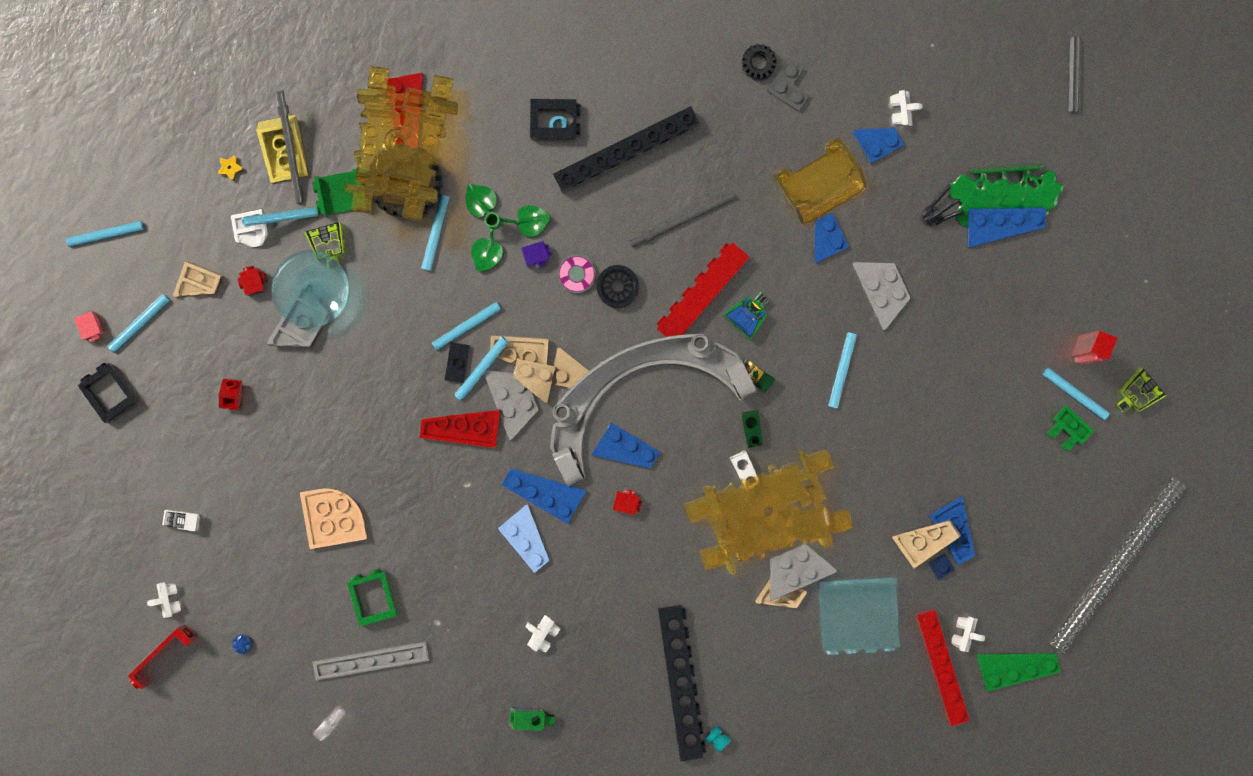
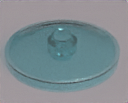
[271,250,349,327]

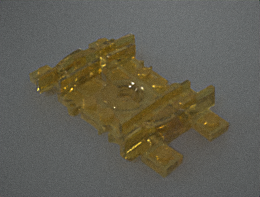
[345,66,458,222]
[683,448,853,575]

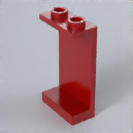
[128,625,198,690]

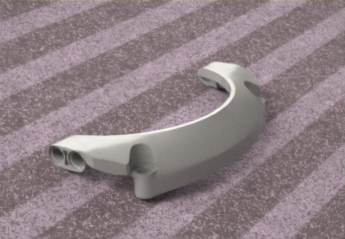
[550,334,757,487]

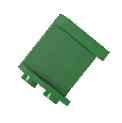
[312,168,368,216]

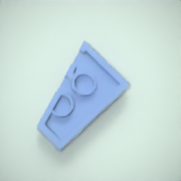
[498,504,549,573]

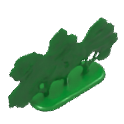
[949,163,1064,227]

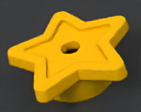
[218,155,243,180]

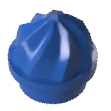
[232,635,252,654]

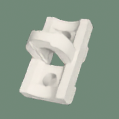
[890,90,923,127]
[147,582,181,618]
[525,615,560,652]
[951,617,985,652]

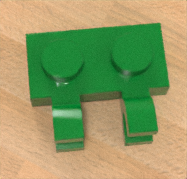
[1046,405,1094,452]

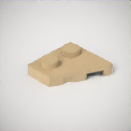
[173,261,222,297]
[552,348,589,388]
[513,358,555,403]
[755,579,807,608]

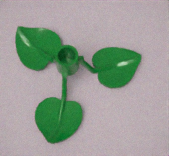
[465,184,550,271]

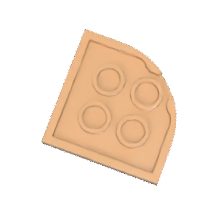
[300,488,367,549]

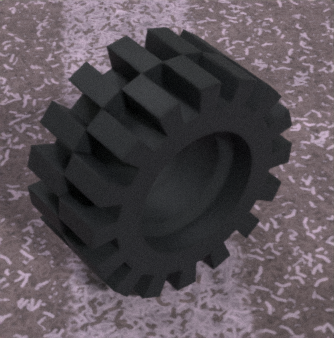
[742,43,777,80]

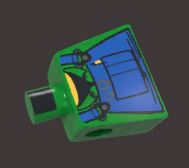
[723,293,769,340]
[509,706,555,731]

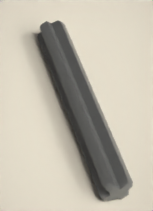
[1069,37,1081,113]

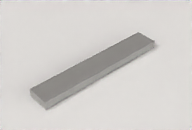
[312,641,429,681]

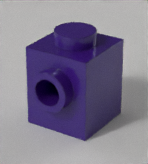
[521,241,552,268]

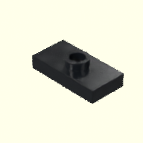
[444,342,470,383]

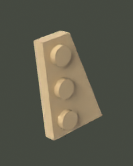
[490,335,549,364]
[892,520,961,568]

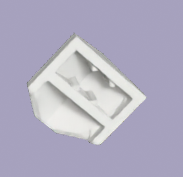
[231,209,268,247]

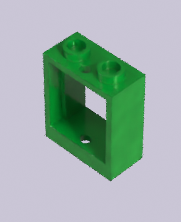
[347,569,398,627]

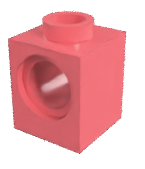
[74,311,104,342]

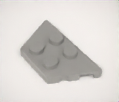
[852,262,910,330]
[267,280,329,348]
[484,370,539,440]
[769,544,837,602]

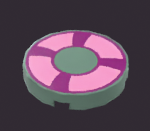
[558,255,596,293]

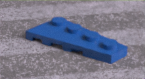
[968,207,1046,247]
[501,468,587,524]

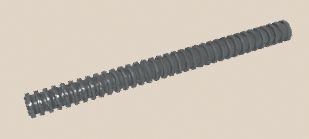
[1050,478,1186,654]

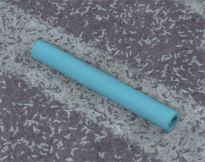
[421,194,449,271]
[242,207,318,227]
[66,221,143,247]
[107,294,170,353]
[432,302,501,350]
[828,332,857,409]
[454,336,509,401]
[1042,367,1110,420]

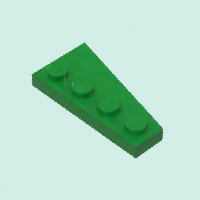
[976,653,1061,692]

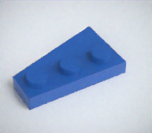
[592,423,660,468]
[929,496,975,565]

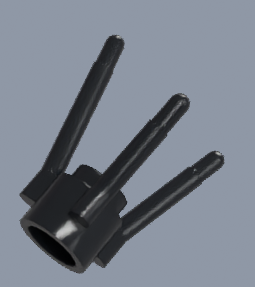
[922,185,963,227]

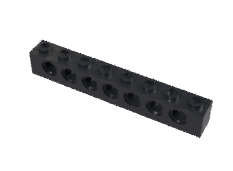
[553,106,699,193]
[658,604,706,762]

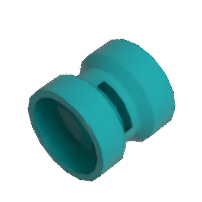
[705,725,731,752]

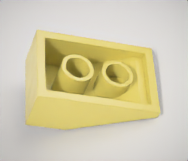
[256,115,308,183]

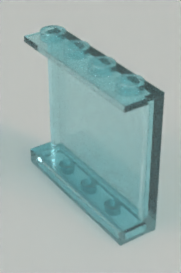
[818,577,900,655]

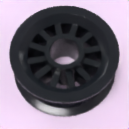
[597,265,639,308]

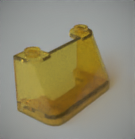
[774,137,867,224]

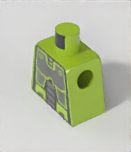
[305,222,345,270]
[1117,367,1166,413]

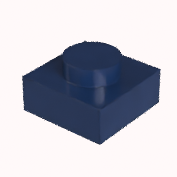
[928,553,955,580]

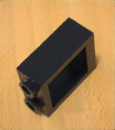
[77,363,139,423]

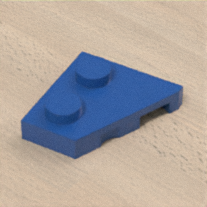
[852,128,904,164]
[814,213,849,263]

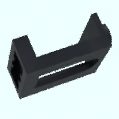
[530,99,581,140]

